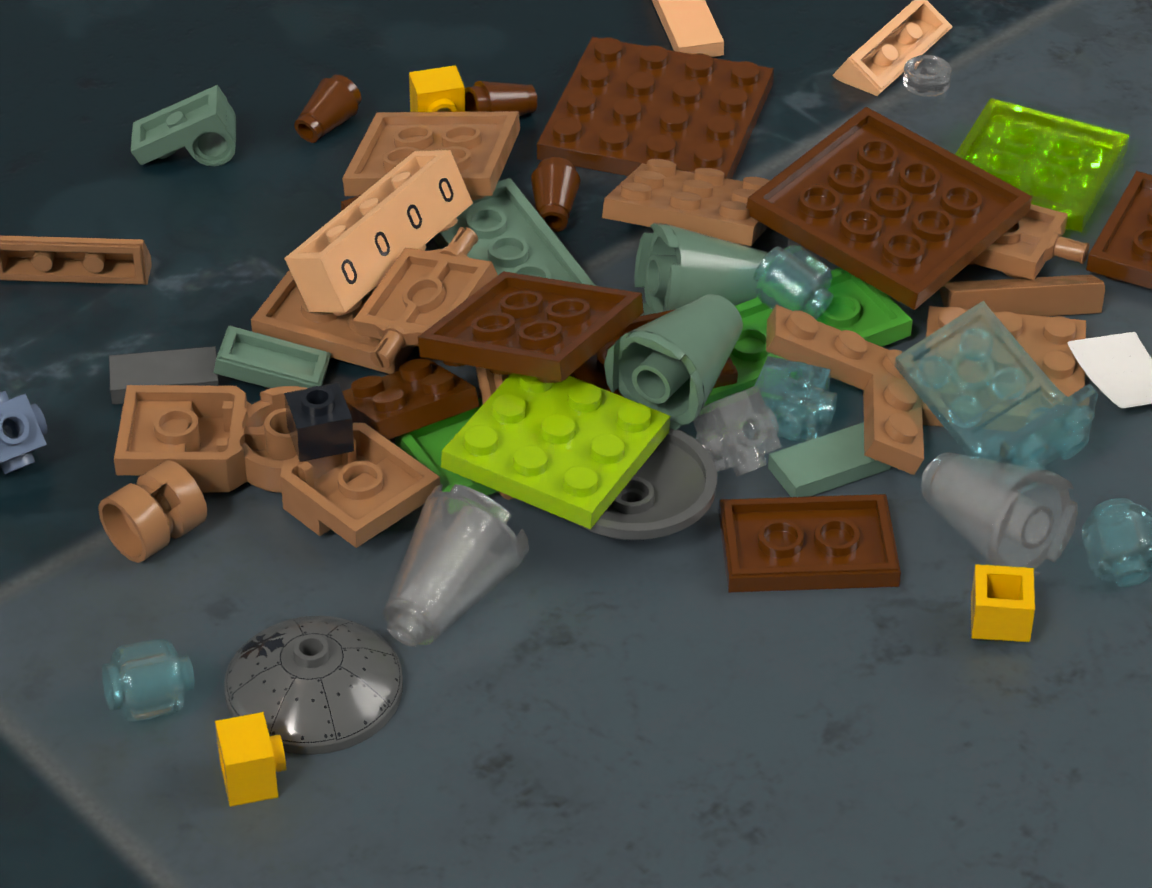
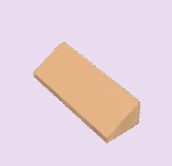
[832,0,953,96]

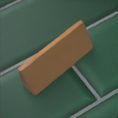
[0,235,152,285]
[939,274,1106,316]

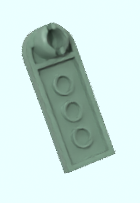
[433,178,596,286]

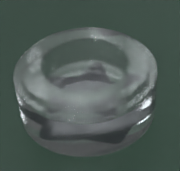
[903,55,952,97]

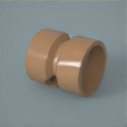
[98,460,207,563]

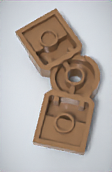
[114,385,441,548]

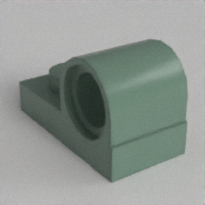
[131,85,236,166]

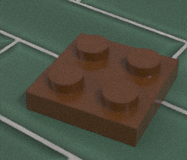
[342,359,480,440]

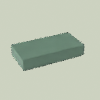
[213,326,331,388]
[768,422,891,497]

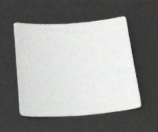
[1067,332,1152,408]

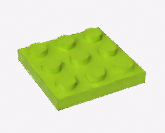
[441,373,671,529]

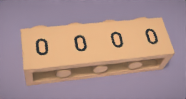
[284,150,473,316]

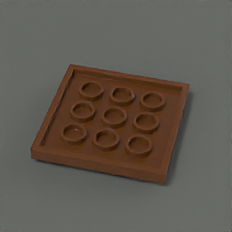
[537,37,774,179]
[746,107,1033,310]

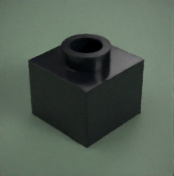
[284,382,354,462]

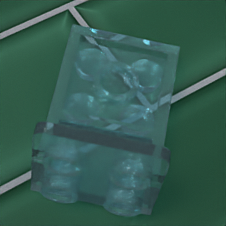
[895,301,1098,496]

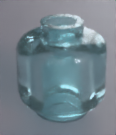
[753,245,834,319]
[1082,498,1152,587]
[102,638,195,722]

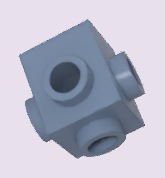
[0,390,48,474]

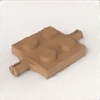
[968,204,1090,280]
[353,227,498,369]

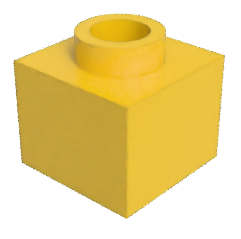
[409,65,465,112]
[971,564,1035,642]
[215,712,287,807]

